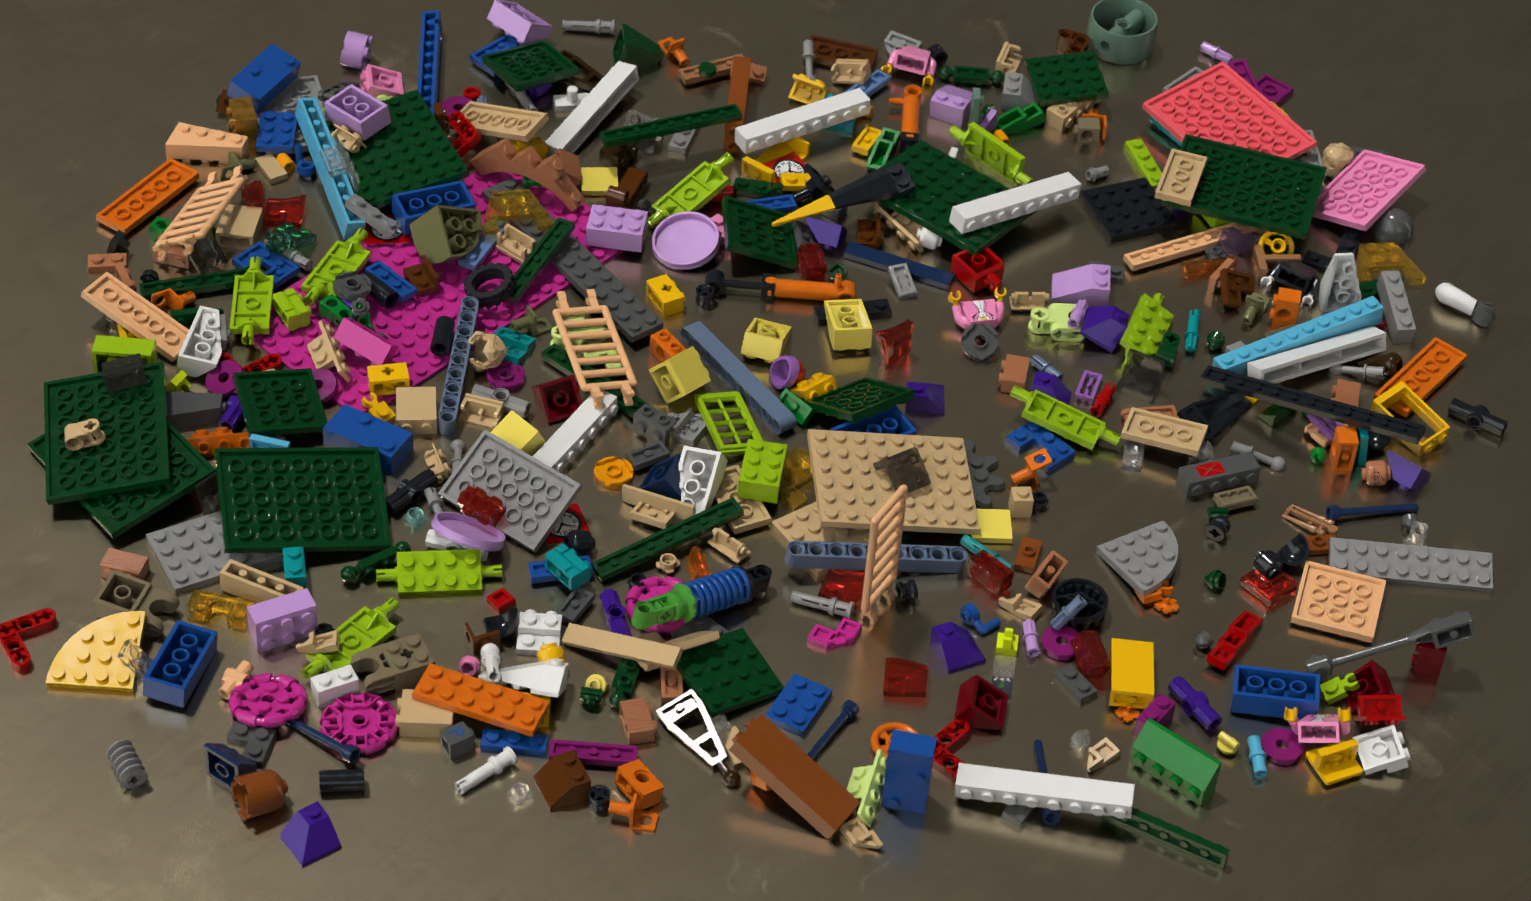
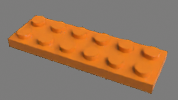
[96,158,200,235]
[1373,337,1468,418]
[412,663,550,737]

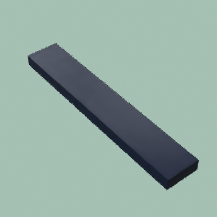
[843,242,955,290]

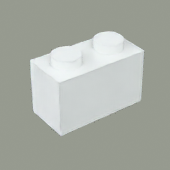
[310,665,359,710]

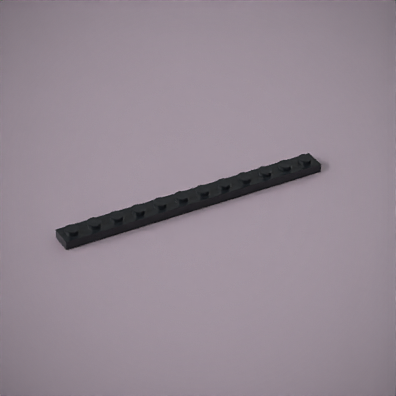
[1200,365,1426,444]

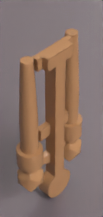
[1282,504,1338,535]

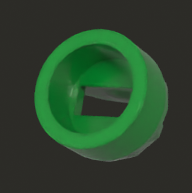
[1311,447,1327,464]

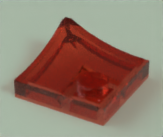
[263,195,306,230]
[875,319,914,370]
[818,569,865,612]
[883,657,929,698]

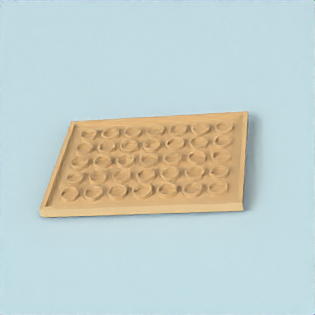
[807,429,980,535]

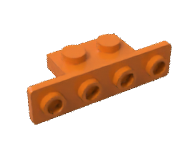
[186,427,250,457]

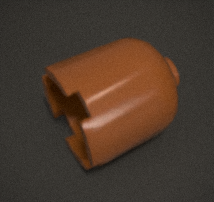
[231,769,288,820]

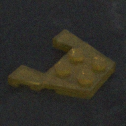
[482,189,555,235]
[1356,242,1426,284]
[780,447,813,512]

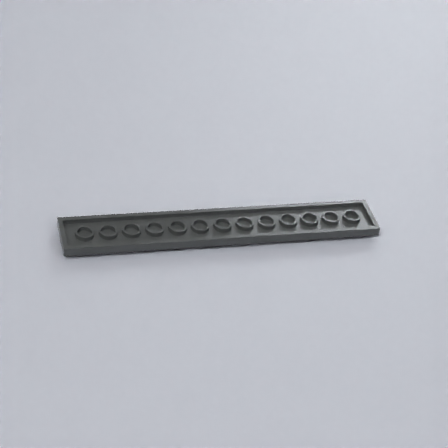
[482,178,663,343]

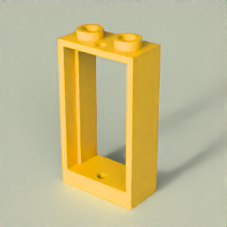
[1371,381,1450,457]

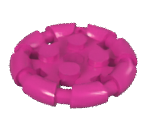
[625,576,694,635]
[228,673,308,728]
[320,692,398,755]

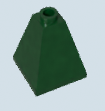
[612,23,664,69]

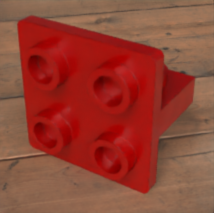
[1354,694,1407,725]

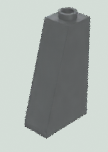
[166,391,227,429]

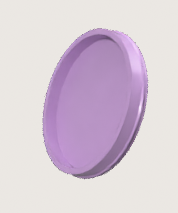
[652,211,720,270]
[431,512,506,551]

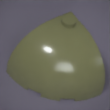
[409,205,482,264]

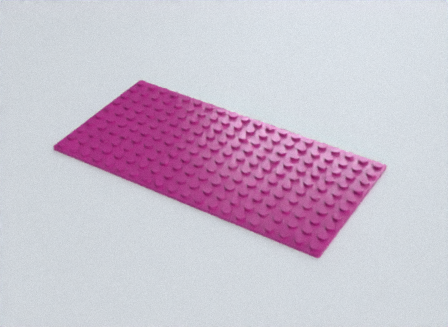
[241,171,624,413]

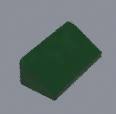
[1258,404,1296,426]

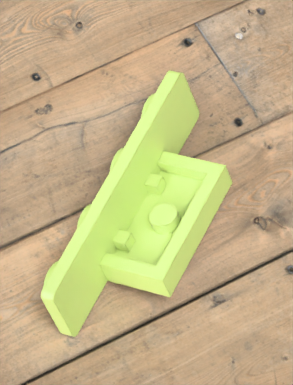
[847,749,887,828]

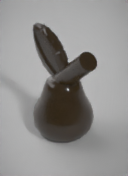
[1357,352,1403,377]

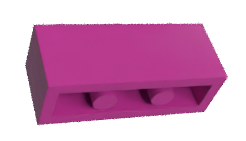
[333,317,399,365]

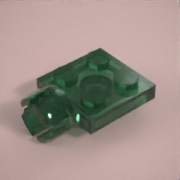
[265,223,317,255]

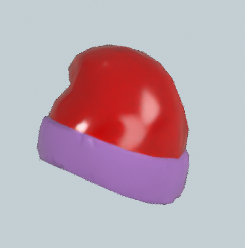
[769,355,806,390]

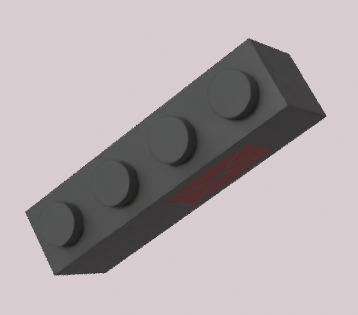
[1176,452,1261,498]

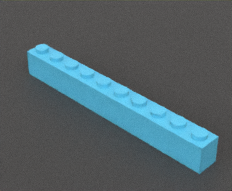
[295,97,366,240]
[1212,296,1384,376]

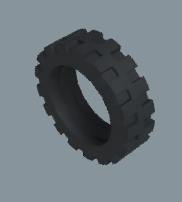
[464,263,516,308]

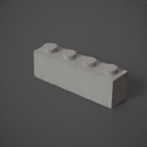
[1376,270,1416,344]

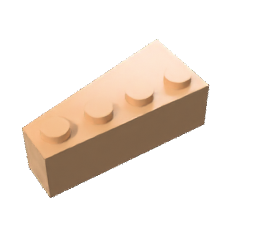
[165,122,249,164]

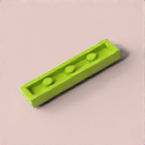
[1124,139,1162,189]

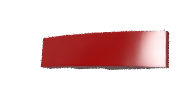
[1206,610,1264,670]

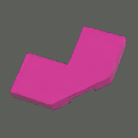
[807,617,863,650]

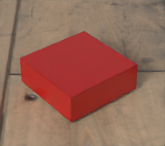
[486,588,516,614]

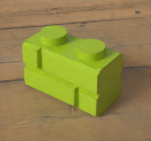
[272,288,312,331]

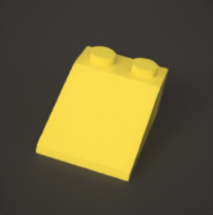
[824,299,873,351]
[741,318,792,364]

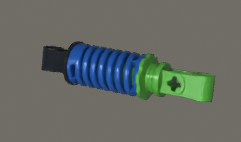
[631,565,772,629]

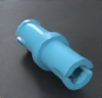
[1247,735,1268,778]

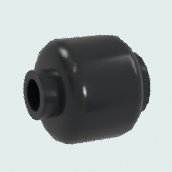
[563,530,595,557]
[1253,550,1283,581]

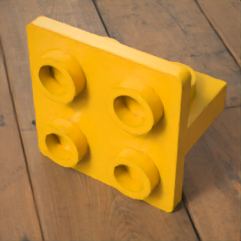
[788,74,831,105]
[1305,739,1363,785]

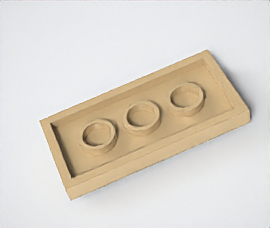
[1154,148,1207,207]
[1121,407,1208,457]
[713,464,772,534]

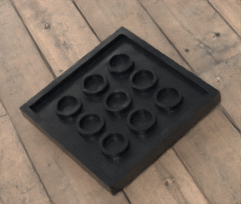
[1079,177,1177,242]

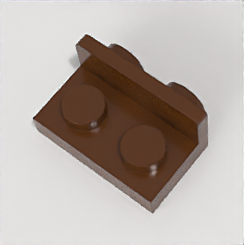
[857,213,884,250]
[403,255,441,298]

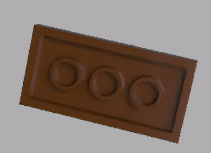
[802,34,879,70]

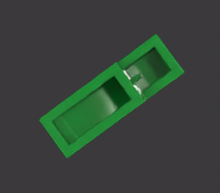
[993,102,1046,135]
[865,127,900,171]

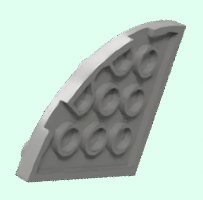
[1096,520,1178,596]

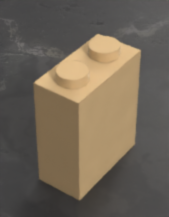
[215,204,264,250]
[396,387,437,434]
[395,689,455,738]

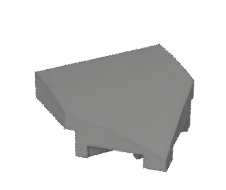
[883,30,922,56]
[667,408,712,447]

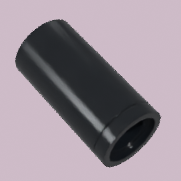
[365,273,399,308]
[430,316,455,356]
[319,769,364,793]

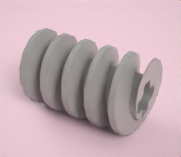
[107,740,148,789]

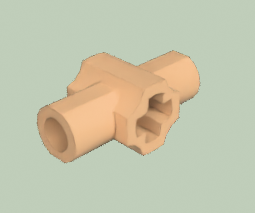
[218,660,253,699]

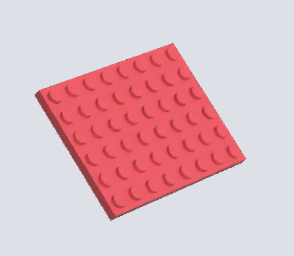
[1142,62,1317,159]

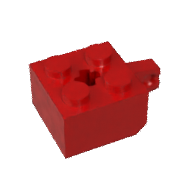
[950,246,1005,293]

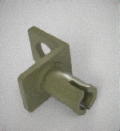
[220,152,256,182]
[1241,292,1270,325]
[510,305,553,336]

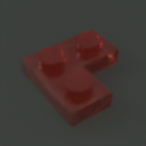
[1240,569,1299,607]

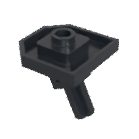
[792,163,835,203]

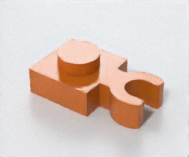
[1134,580,1174,604]

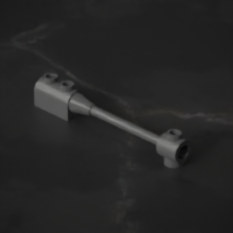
[1305,611,1477,682]

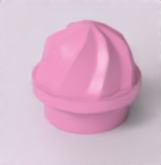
[459,656,480,676]

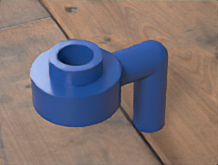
[295,143,316,177]
[960,603,1001,635]

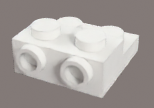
[516,609,562,656]
[1353,724,1411,775]

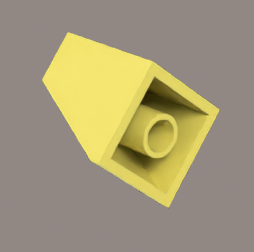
[649,346,711,404]
[490,410,546,457]

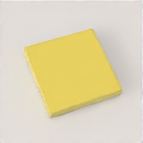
[581,167,618,196]
[971,509,1013,544]

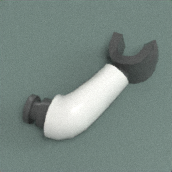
[1435,280,1496,327]

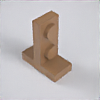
[1251,245,1301,283]

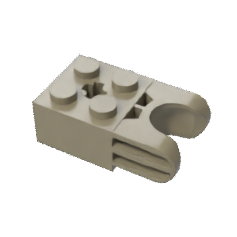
[93,570,180,637]
[351,633,435,695]

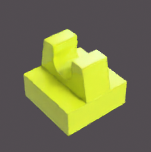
[166,370,192,392]
[995,628,1019,656]

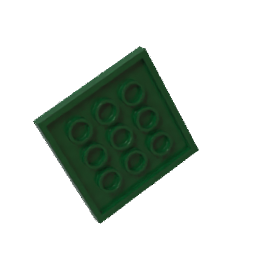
[482,39,579,92]
[1025,51,1109,107]
[721,195,797,269]
[232,368,328,437]
[805,377,915,423]
[676,628,784,718]

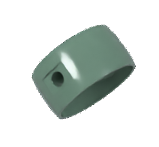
[1087,0,1158,65]

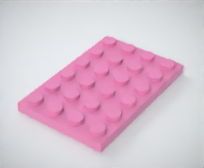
[1313,149,1426,231]

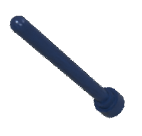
[1326,504,1419,521]
[807,700,860,760]
[286,719,361,764]
[1034,739,1061,824]

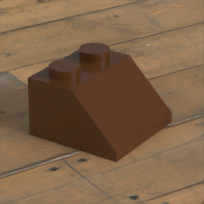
[533,750,591,811]

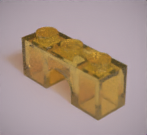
[186,589,256,633]

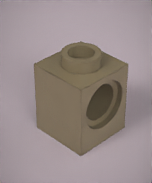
[1073,117,1101,143]

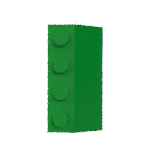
[1129,718,1222,806]

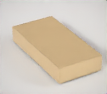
[255,154,288,184]

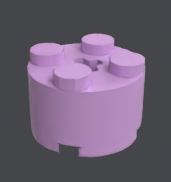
[340,31,373,70]

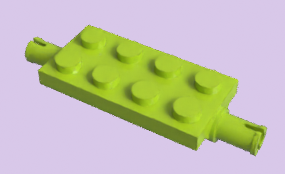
[948,122,1034,188]
[647,152,734,230]
[301,228,371,306]
[229,256,274,345]
[1119,293,1174,373]
[1010,385,1121,450]
[376,549,502,595]
[301,597,400,680]

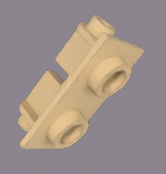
[331,123,367,153]
[1009,291,1049,311]
[424,443,452,483]
[707,527,751,564]

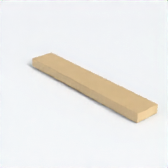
[561,623,683,670]

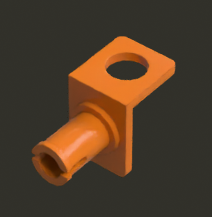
[657,37,690,66]
[1082,109,1107,140]
[151,288,196,310]
[1010,448,1053,486]
[609,793,658,832]

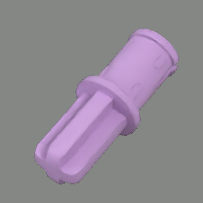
[1200,41,1233,64]
[1067,299,1088,329]
[1022,619,1040,657]

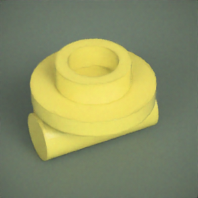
[585,674,610,693]
[1217,731,1240,754]

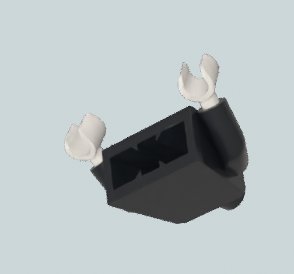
[1261,260,1320,310]

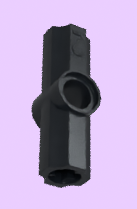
[1447,398,1508,437]
[385,469,438,515]

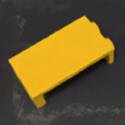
[741,137,810,186]
[1109,638,1154,709]

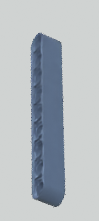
[437,296,479,435]
[681,321,797,435]
[784,541,968,573]

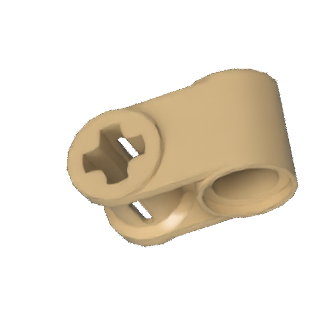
[64,418,106,451]

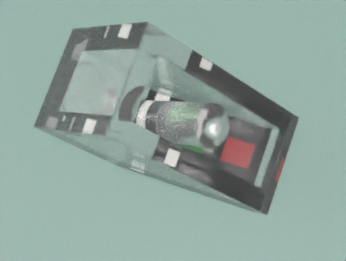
[991,654,1016,700]

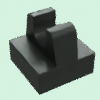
[106,230,130,254]

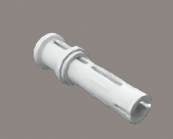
[480,643,501,683]
[455,746,518,795]

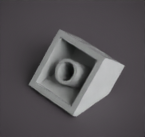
[1001,72,1037,111]

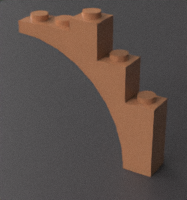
[471,138,585,212]

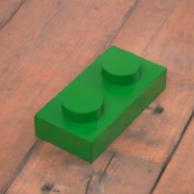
[778,388,815,426]

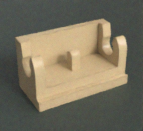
[995,41,1022,76]
[831,59,872,84]
[495,224,536,264]
[459,393,504,429]

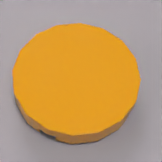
[593,456,634,490]

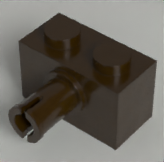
[599,127,639,172]

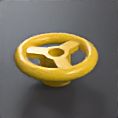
[1258,231,1294,254]

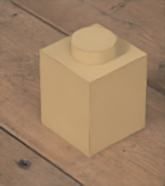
[1008,486,1034,518]

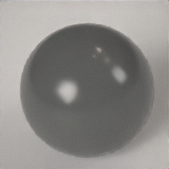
[1373,208,1414,246]

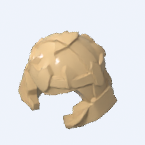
[1321,142,1354,179]
[468,331,507,372]

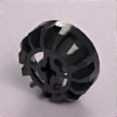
[1051,578,1108,630]

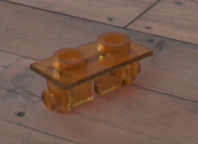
[684,546,711,580]

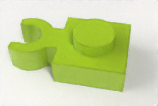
[1320,673,1360,705]

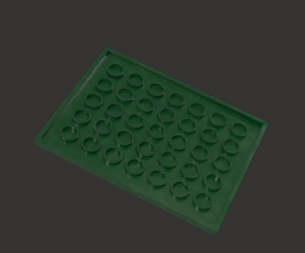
[325,90,469,209]
[1161,134,1327,240]
[878,140,1037,255]
[44,361,171,505]
[27,422,216,539]
[214,447,392,553]

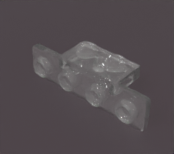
[320,135,360,191]

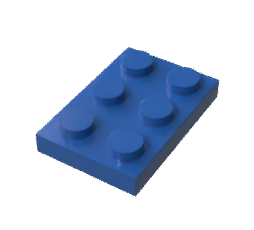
[256,111,298,153]
[765,673,832,737]

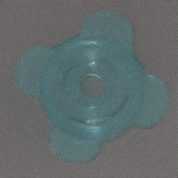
[403,507,427,528]

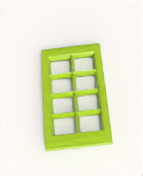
[694,391,763,455]

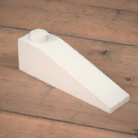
[1316,253,1362,312]
[177,306,222,377]
[679,446,728,521]
[478,658,569,698]

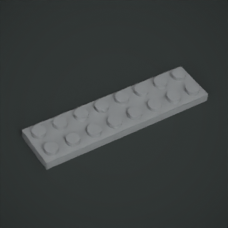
[1329,537,1493,592]

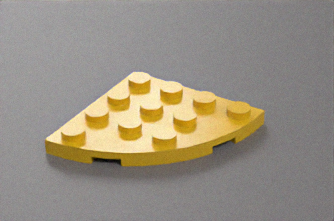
[46,611,146,692]

